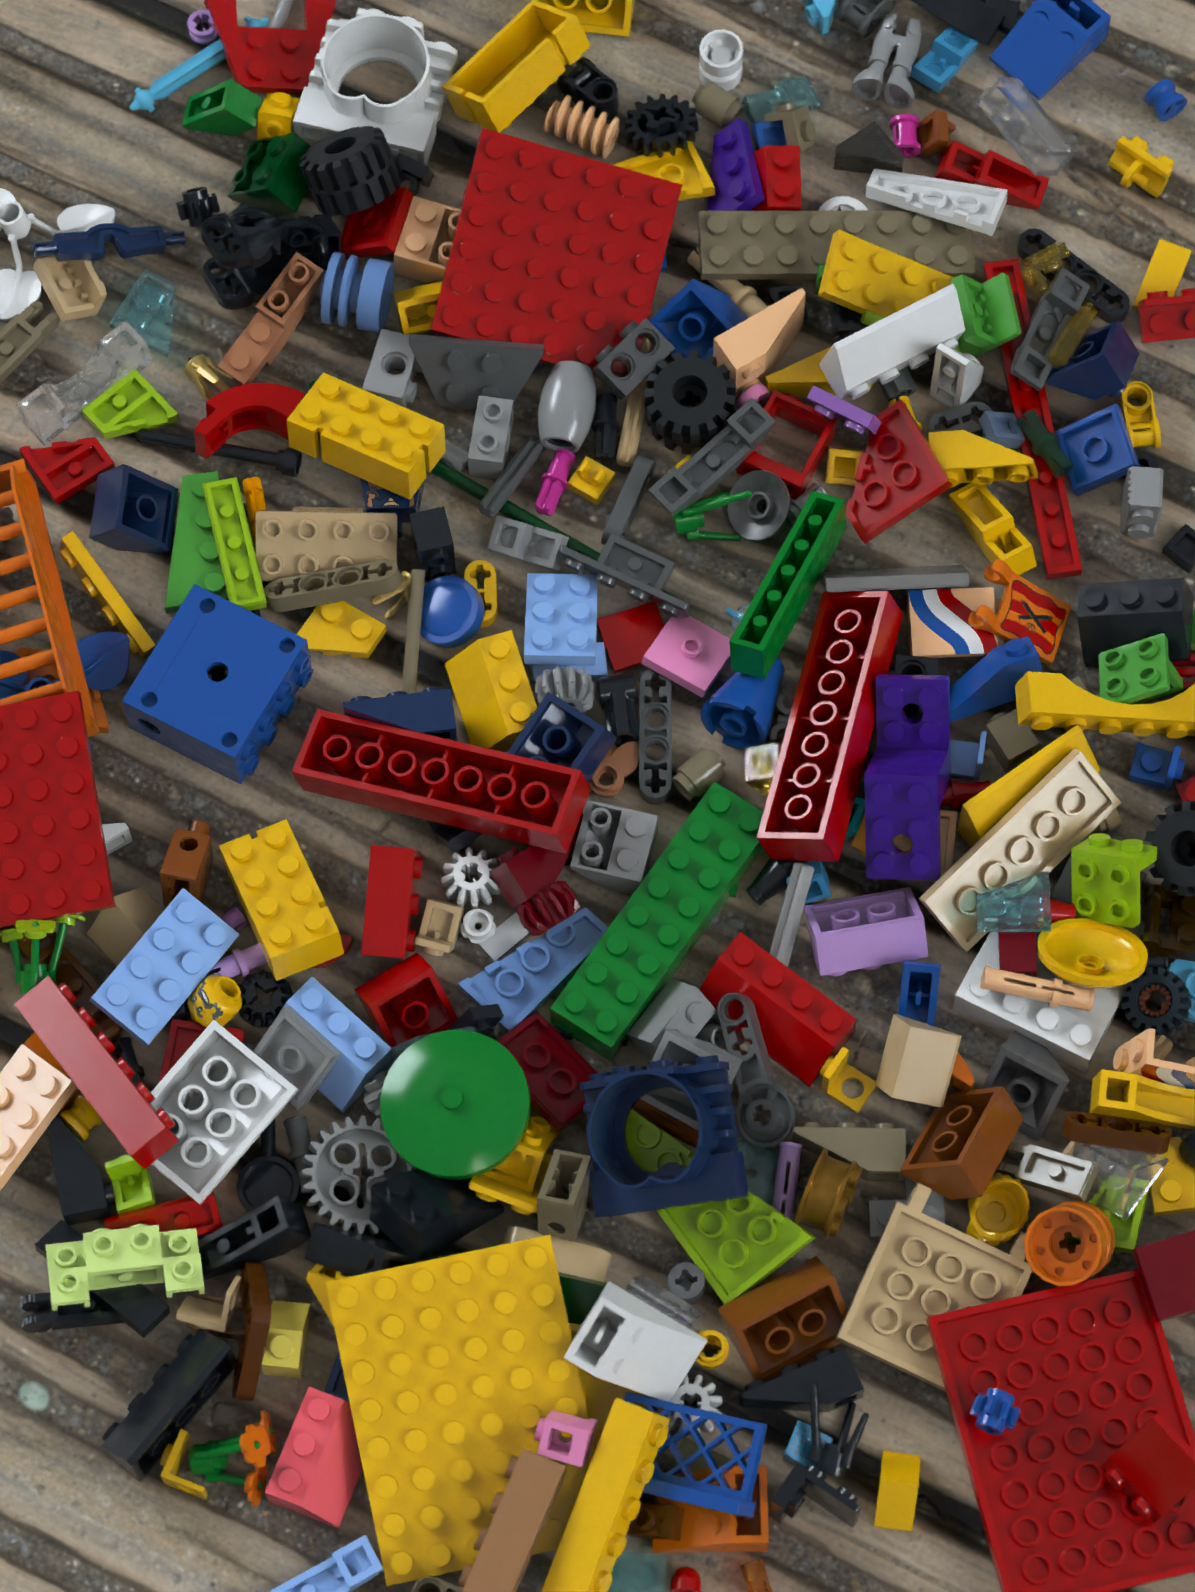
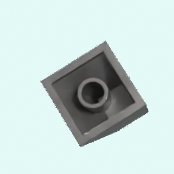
[981,1030,1070,1141]

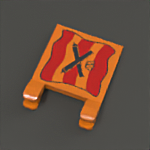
[968,559,1072,666]

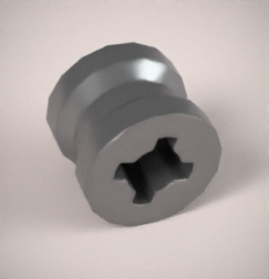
[667,1262,705,1306]

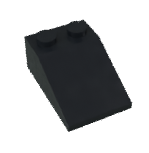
[370,1170,505,1262]

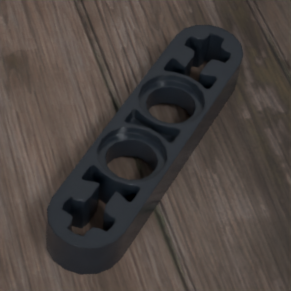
[1017,228,1130,324]

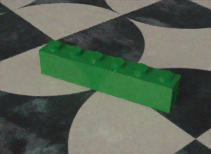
[729,491,847,679]

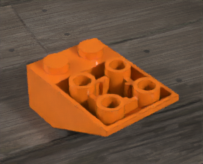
[651,1466,769,1553]

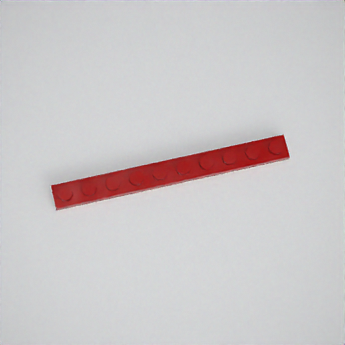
[983,258,1083,580]

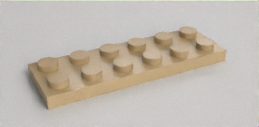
[918,749,1121,953]

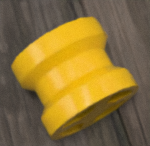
[58,1094,104,1141]

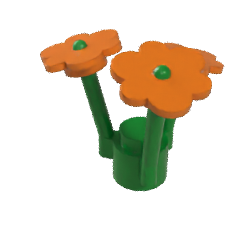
[189,1410,277,1507]

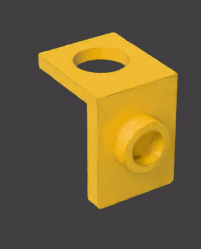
[820,1047,877,1113]
[160,1429,208,1500]

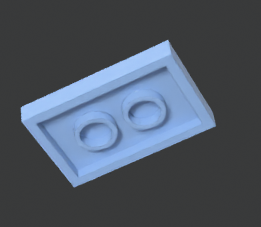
[524,573,598,666]

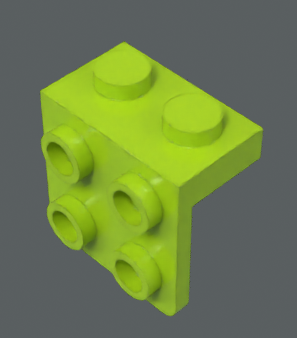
[1071,833,1157,928]

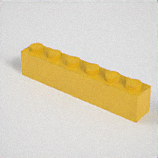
[541,1398,670,1592]

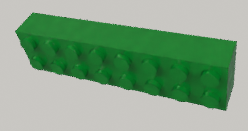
[550,781,764,1062]

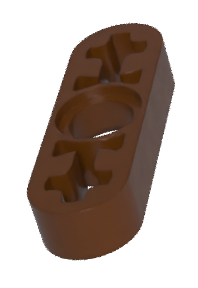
[1062,1111,1172,1154]

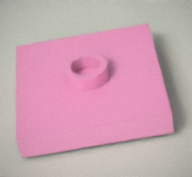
[641,614,731,698]

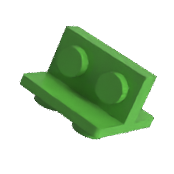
[951,273,1021,358]
[1099,633,1183,705]

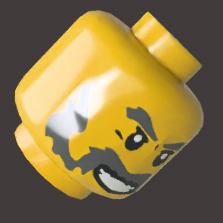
[187,975,242,1028]

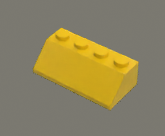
[957,725,1101,847]

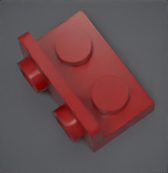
[1138,288,1195,343]

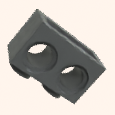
[592,318,675,400]

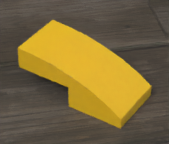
[1133,239,1192,310]

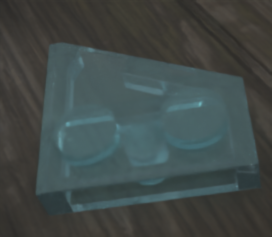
[109,269,176,357]

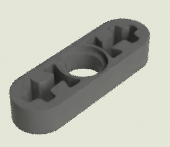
[601,455,656,545]

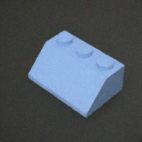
[280,976,394,1113]

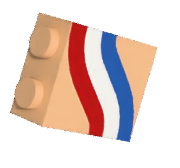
[906,587,1004,658]
[1113,1028,1195,1090]

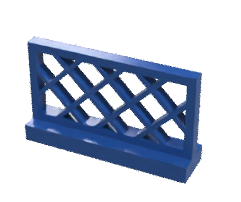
[624,1392,767,1518]

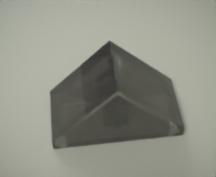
[834,121,904,174]

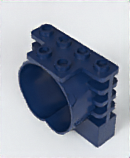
[580,1055,749,1217]

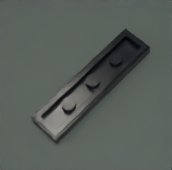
[35,1219,170,1338]

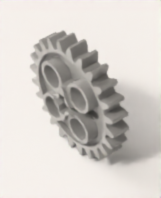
[299,1115,415,1237]

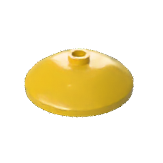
[1037,918,1148,988]

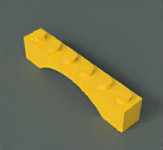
[1015,671,1195,739]
[1089,1069,1195,1130]

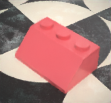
[265,1386,363,1529]

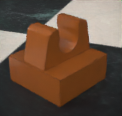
[917,109,956,157]

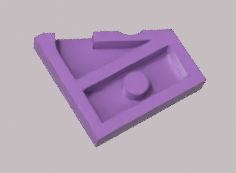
[807,385,882,435]

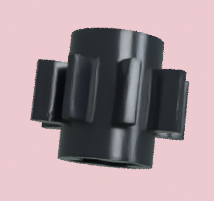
[176,187,220,227]

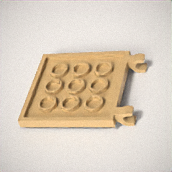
[835,1183,1032,1392]

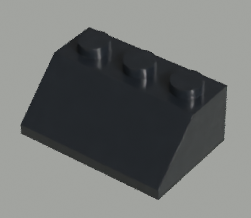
[1077,578,1194,667]

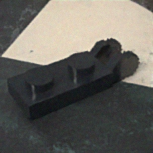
[21,1292,125,1333]

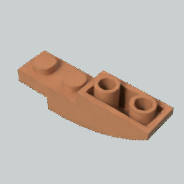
[217,252,325,385]

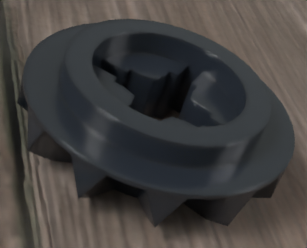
[238,969,293,1028]

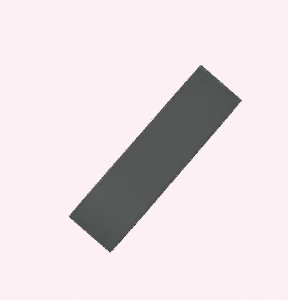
[927,401,992,437]

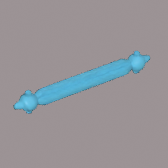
[129,16,269,112]

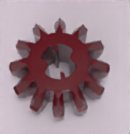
[516,880,580,936]

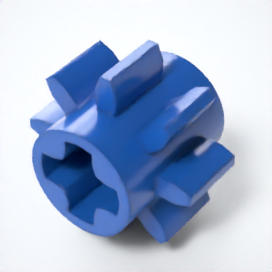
[970,1388,1021,1436]

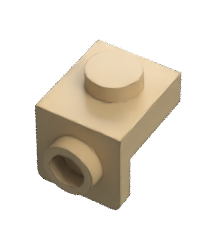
[414,898,465,956]

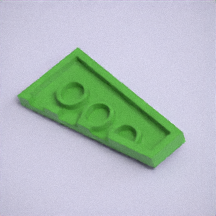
[165,471,229,614]

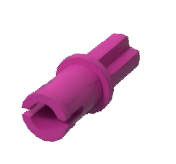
[535,448,576,516]

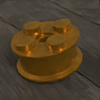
[794,1148,863,1239]

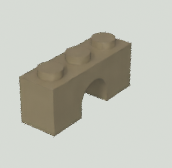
[985,676,1089,773]

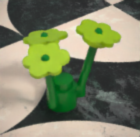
[0,915,86,994]

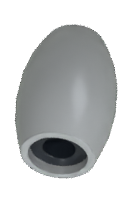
[538,361,596,453]

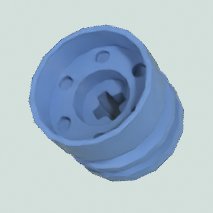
[320,252,394,334]

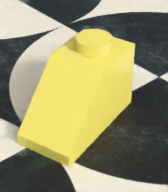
[261,1300,311,1379]

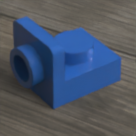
[1128,743,1186,791]

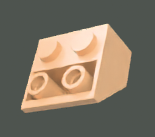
[394,196,461,283]

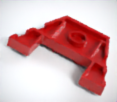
[204,0,336,95]

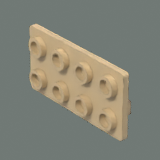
[256,507,398,583]

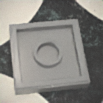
[253,1005,342,1110]

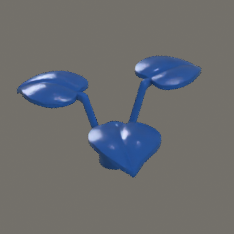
[0,631,130,753]

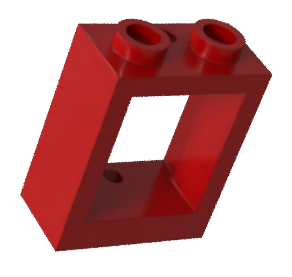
[736,390,837,500]

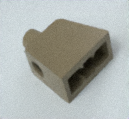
[537,1149,591,1241]

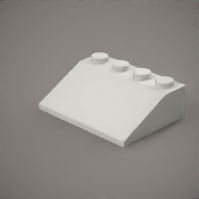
[952,924,1127,1074]
[151,1020,298,1205]

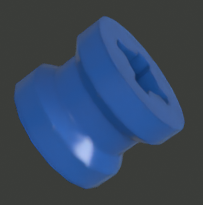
[1144,79,1187,122]

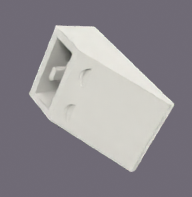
[564,1281,707,1402]

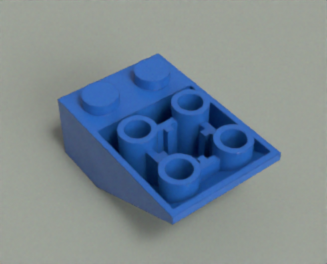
[989,0,1111,101]

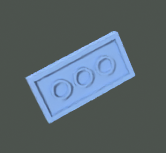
[89,888,240,1047]

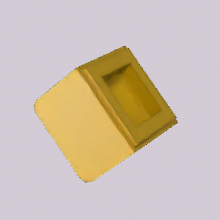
[825,446,864,486]

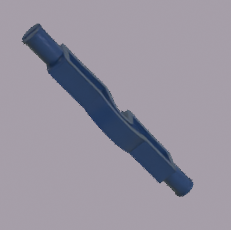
[32,223,186,262]

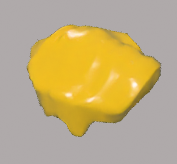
[966,1173,1030,1247]

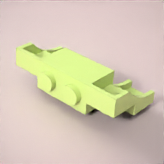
[45,1224,205,1311]

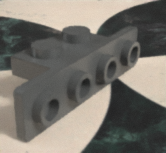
[559,533,691,618]

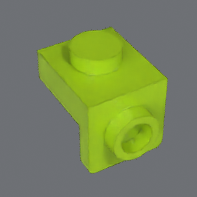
[105,1155,156,1214]

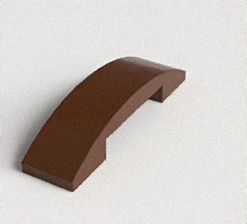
[17,932,123,1039]

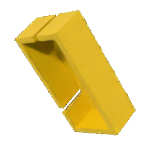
[441,0,591,133]
[287,372,446,500]
[219,819,344,981]

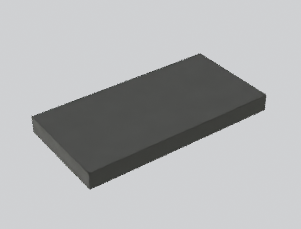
[821,565,970,592]

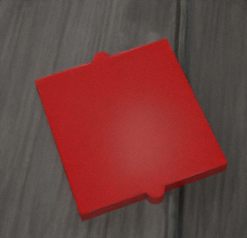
[597,602,666,673]

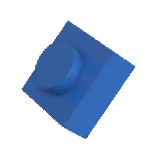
[752,120,787,150]

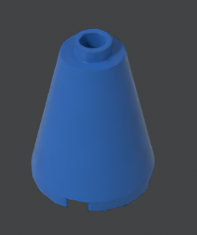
[700,656,785,751]

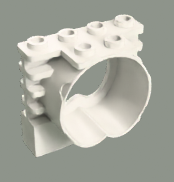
[293,8,458,165]

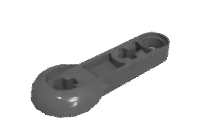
[717,993,796,1147]

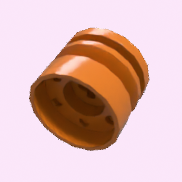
[1024,1200,1116,1286]

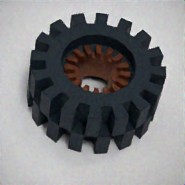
[1121,967,1192,1036]

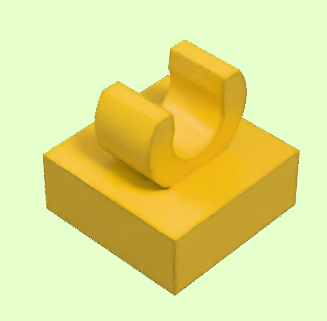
[568,456,616,505]

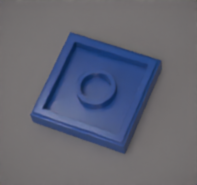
[1054,403,1140,496]

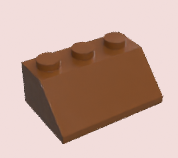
[900,1086,1024,1200]
[717,1256,848,1382]

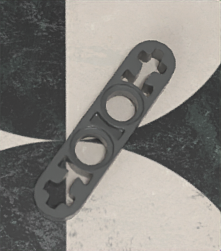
[639,669,672,805]

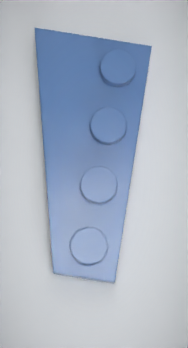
[458,907,608,1032]

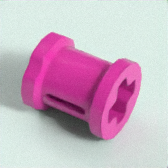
[889,114,921,158]

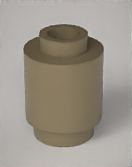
[692,82,745,127]
[672,748,726,800]

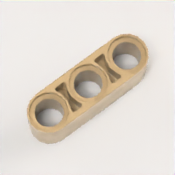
[502,1226,612,1282]

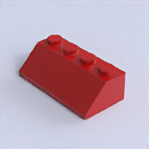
[699,932,857,1088]

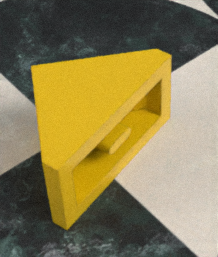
[874,1451,921,1532]

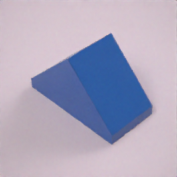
[898,961,941,1026]

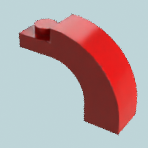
[194,383,306,459]

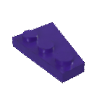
[707,118,765,211]

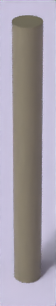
[402,569,425,694]

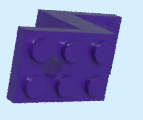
[864,674,951,881]

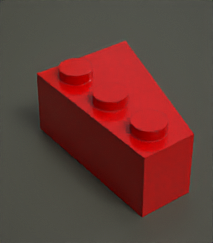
[361,845,423,959]

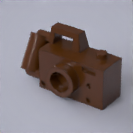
[626,1494,684,1541]

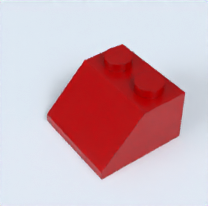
[750,145,802,211]
[354,952,458,1059]

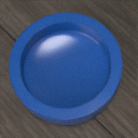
[420,575,484,648]

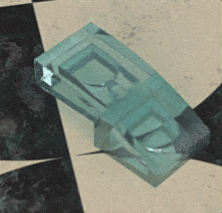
[742,76,821,125]

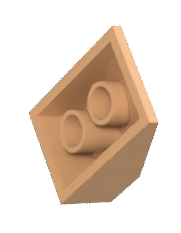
[713,288,806,401]

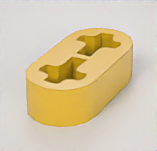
[464,560,498,628]

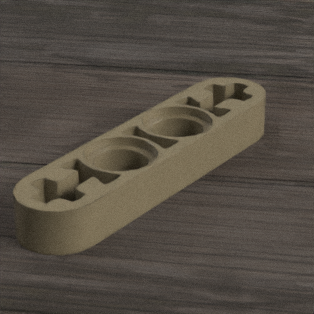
[264,559,402,612]

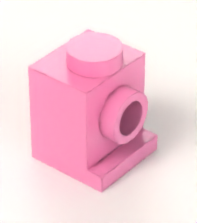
[535,1410,598,1467]

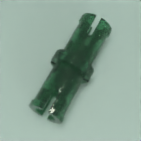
[1016,410,1074,478]

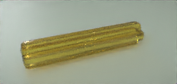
[1048,302,1098,368]

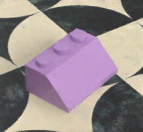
[804,887,929,976]

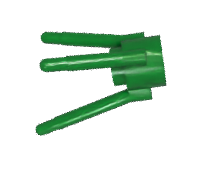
[674,489,752,541]

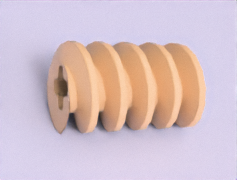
[544,95,620,159]

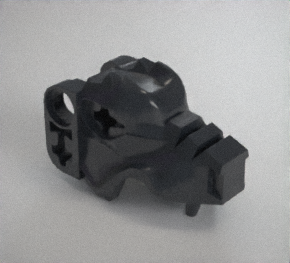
[201,207,342,310]

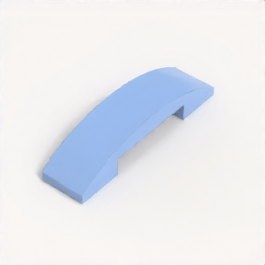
[262,1535,384,1592]

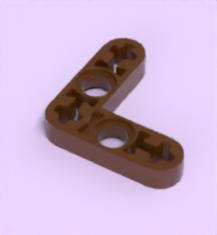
[232,1261,271,1401]

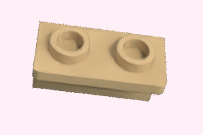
[33,256,107,322]

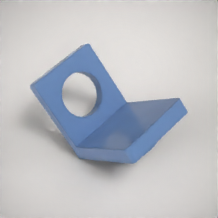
[951,731,987,780]

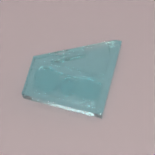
[976,871,1051,932]

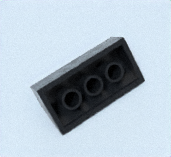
[101,1328,237,1482]

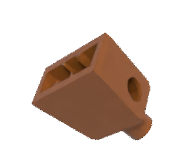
[160,820,213,907]

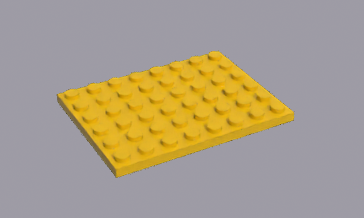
[325,1235,595,1586]

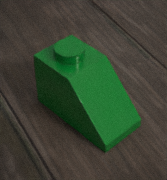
[182,79,262,136]

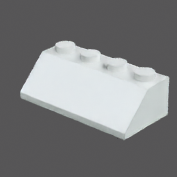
[819,284,965,400]

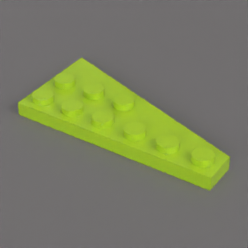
[625,1108,816,1305]

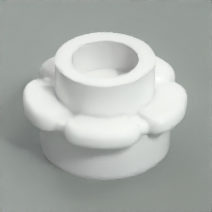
[460,909,496,944]

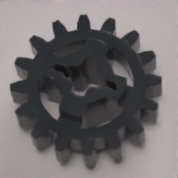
[624,93,699,158]

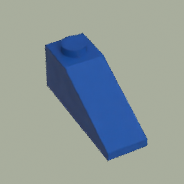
[950,636,1043,723]

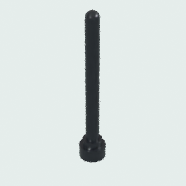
[137,429,302,477]

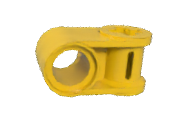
[1118,381,1161,449]

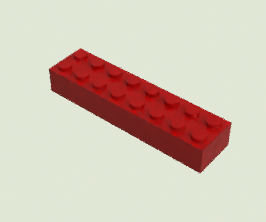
[757,591,903,862]
[292,709,591,854]

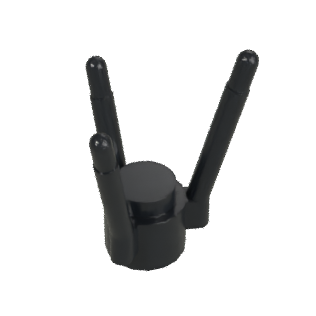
[809,1382,869,1478]

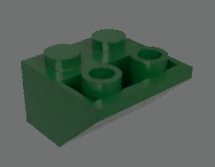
[227,133,311,216]

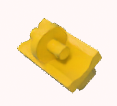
[1108,136,1175,198]

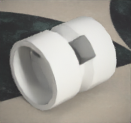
[699,29,743,91]

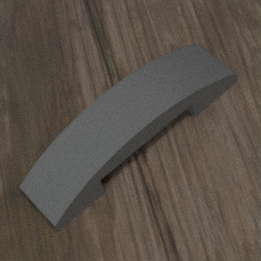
[1010,267,1090,392]
[648,398,776,516]

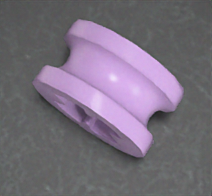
[187,10,217,44]

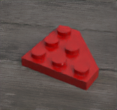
[846,399,953,544]

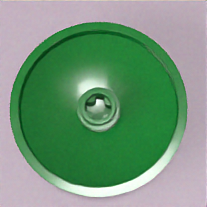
[380,1030,531,1180]

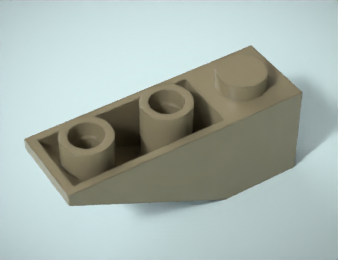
[792,1122,906,1182]

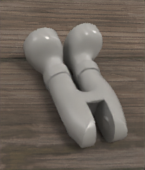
[851,13,921,109]

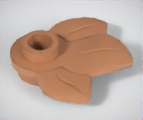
[588,741,639,798]

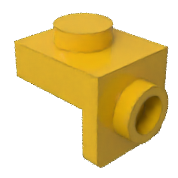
[257,92,300,140]

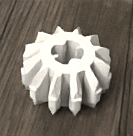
[441,847,501,909]
[658,1375,722,1433]

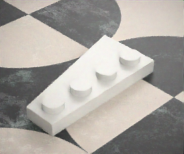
[866,168,1008,236]

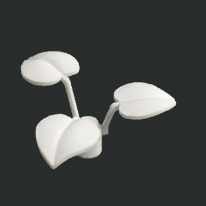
[0,188,116,320]

